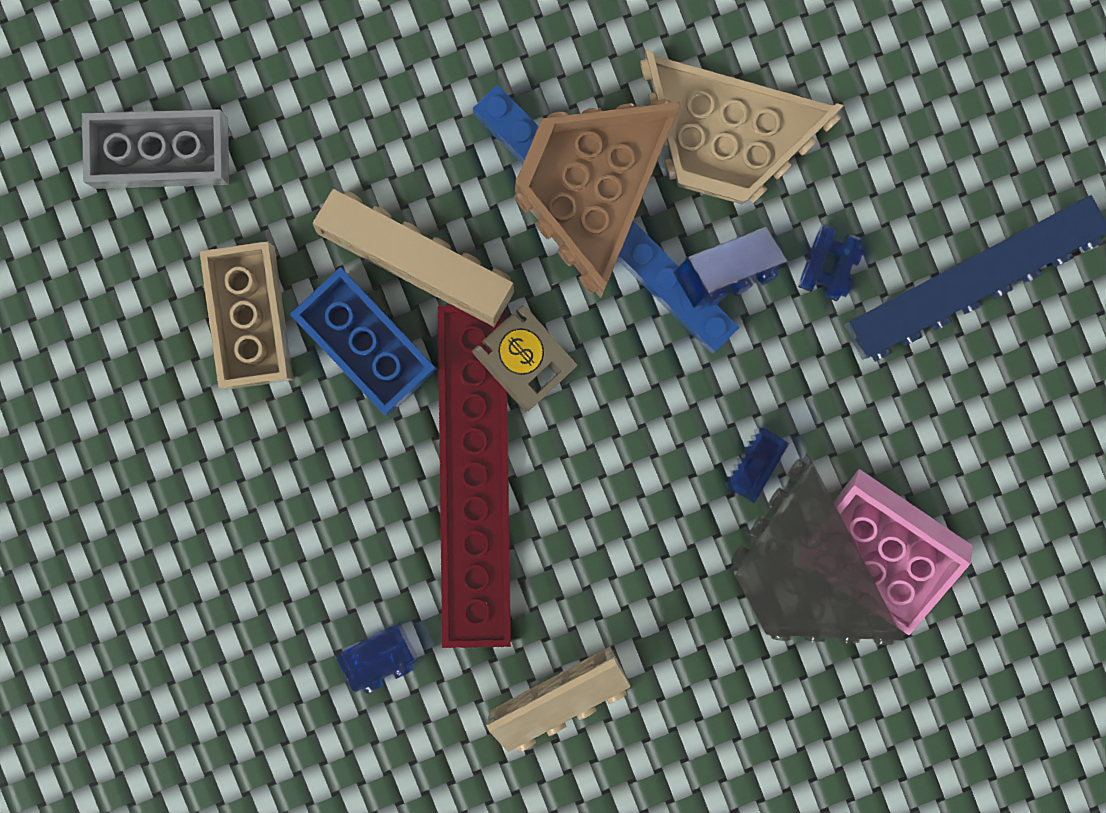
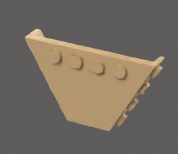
[640,50,844,205]

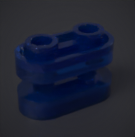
[798,224,865,302]

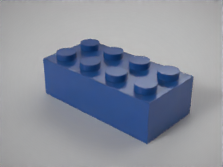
[290,267,438,416]

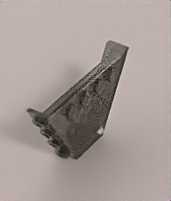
[731,454,904,645]

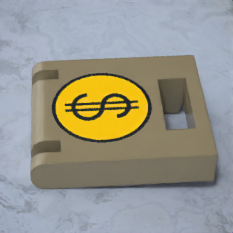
[472,305,578,412]

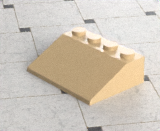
[486,647,631,752]

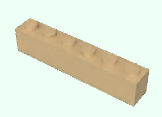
[313,189,514,327]

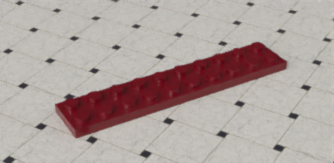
[437,306,511,648]

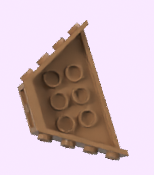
[514,99,680,298]

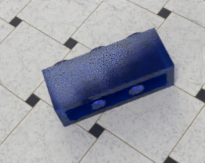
[673,227,787,308]

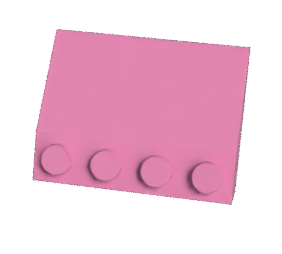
[796,469,973,635]

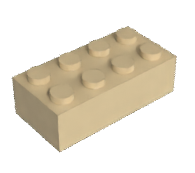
[199,241,293,390]

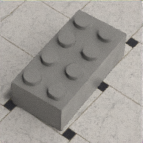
[82,110,229,189]

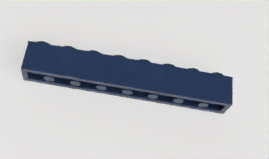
[843,195,1106,362]

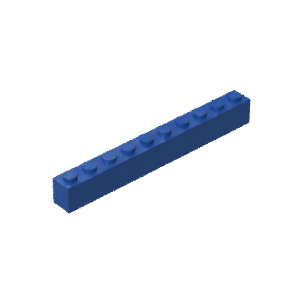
[473,85,740,354]

